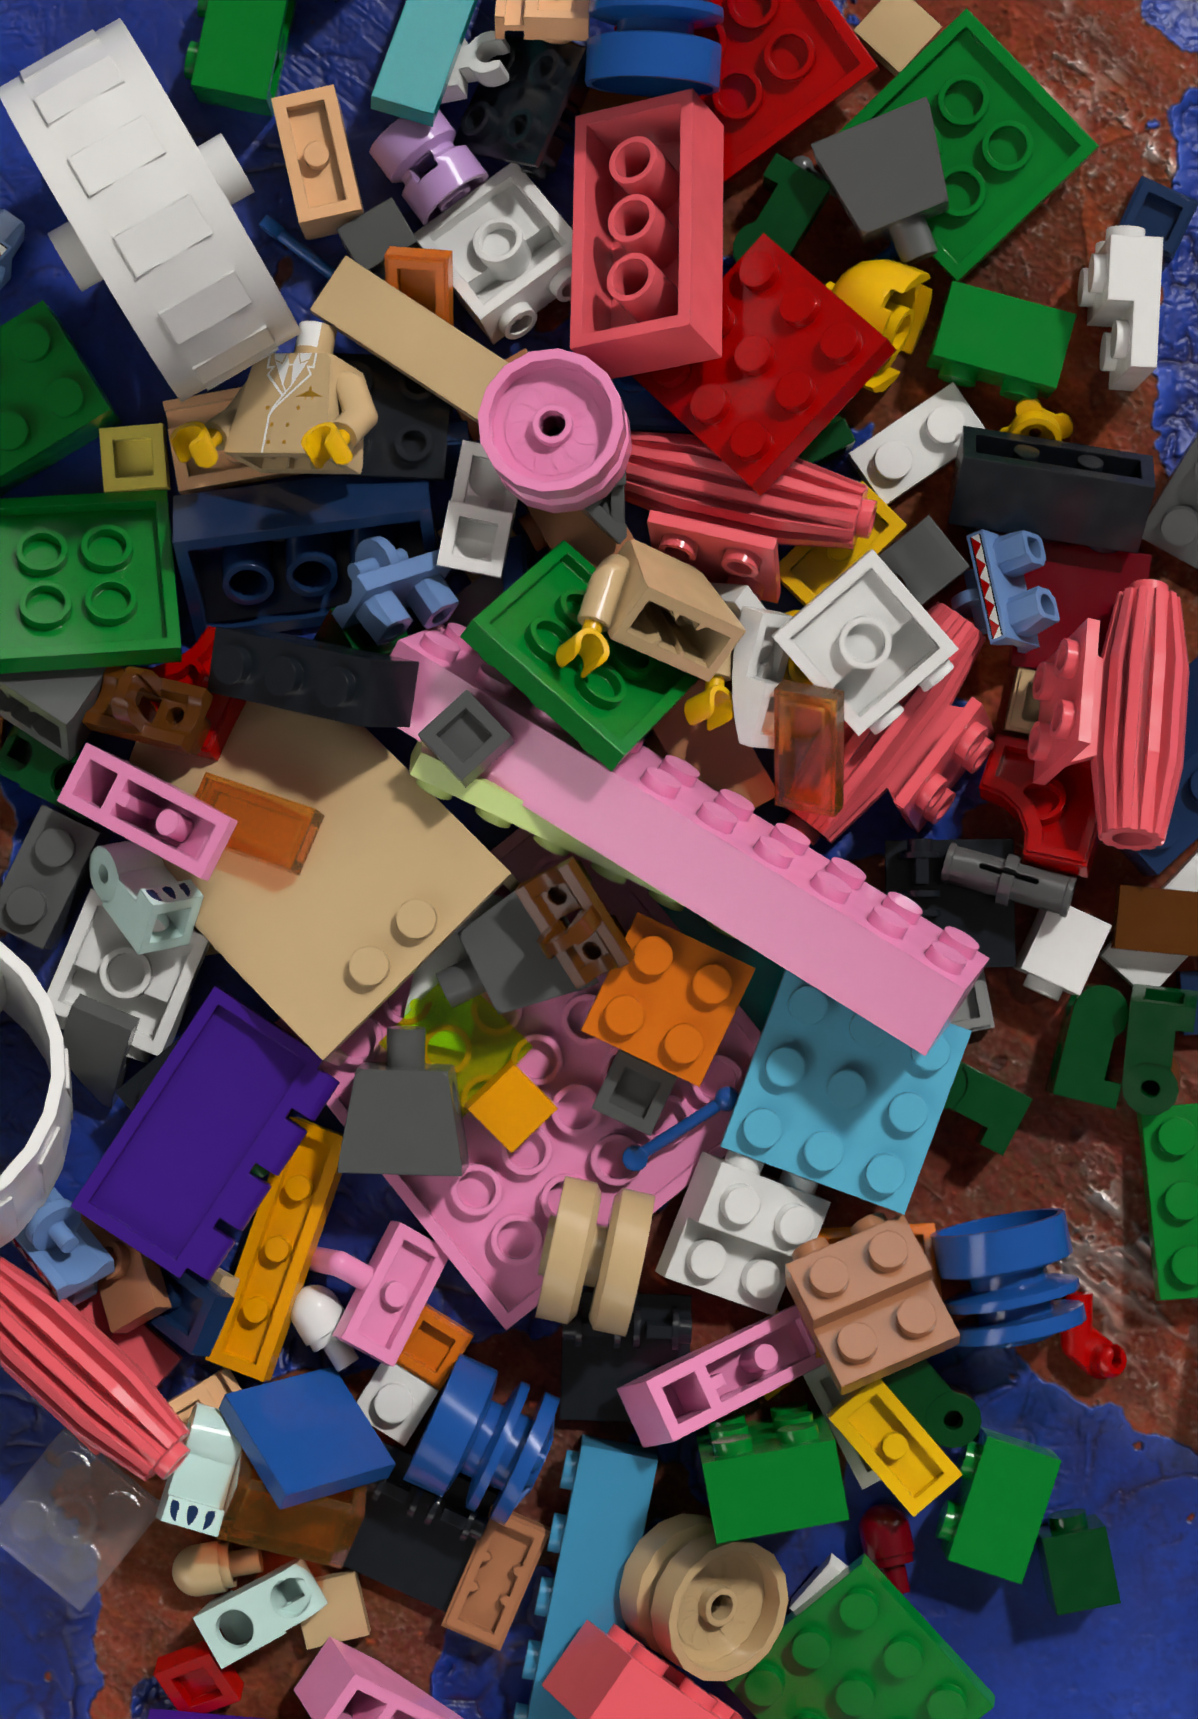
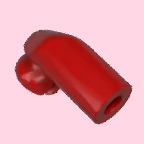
[1060,1291,1127,1380]

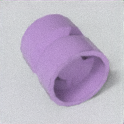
[369,110,489,226]

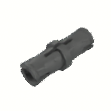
[940,842,1077,918]

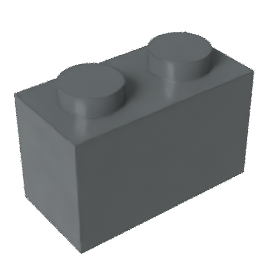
[0,805,112,949]

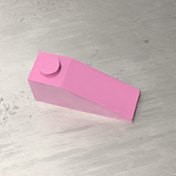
[57,742,238,881]
[617,1304,825,1448]
[294,1637,464,1719]

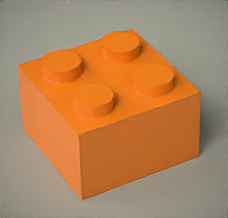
[581,912,756,1087]

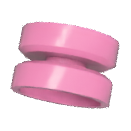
[478,348,632,513]

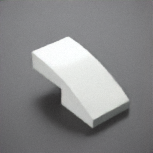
[436,440,518,578]
[732,606,803,750]

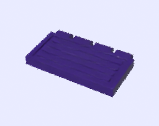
[70,986,340,1280]

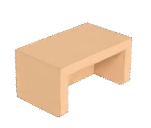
[271,84,364,240]

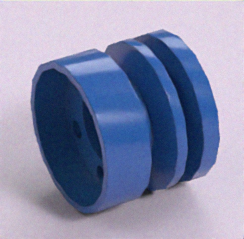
[585,0,724,97]
[931,1208,1087,1348]
[403,1353,560,1525]

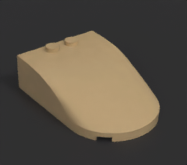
[129,701,520,1066]

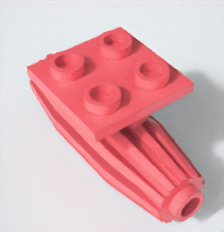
[624,431,877,604]
[1027,579,1190,851]
[781,601,994,846]
[0,1256,191,1481]

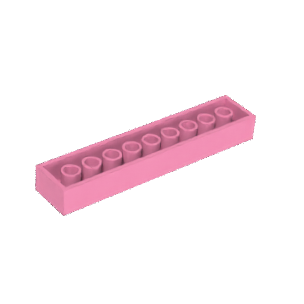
[390,622,990,1056]

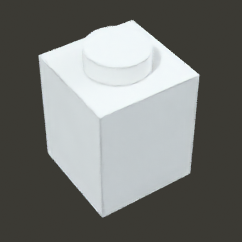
[1013,906,1112,1001]

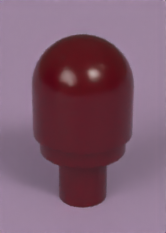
[859,1503,915,1594]

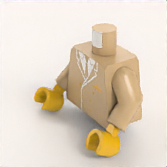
[170,320,378,474]
[556,539,746,731]

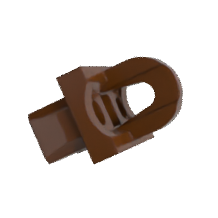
[82,666,214,755]
[514,856,635,989]

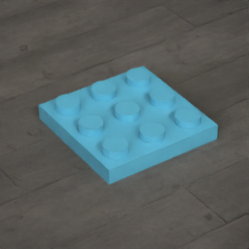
[720,969,972,1215]

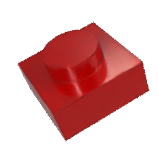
[153,1640,244,1713]

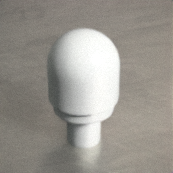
[291,1285,359,1372]

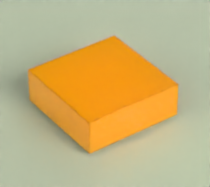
[465,1060,558,1153]

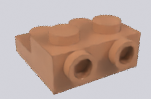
[785,1212,960,1396]

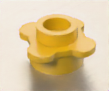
[999,398,1073,441]

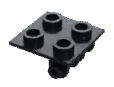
[453,35,590,181]
[317,353,454,481]
[885,838,1016,967]
[560,1291,692,1422]
[329,1441,498,1612]

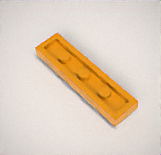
[205,1117,344,1382]

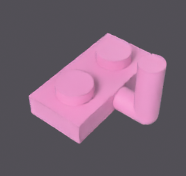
[309,1221,449,1367]

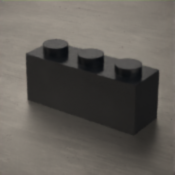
[948,426,1156,554]
[207,627,419,727]

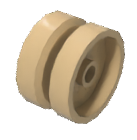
[535,1176,655,1337]
[619,1514,789,1681]

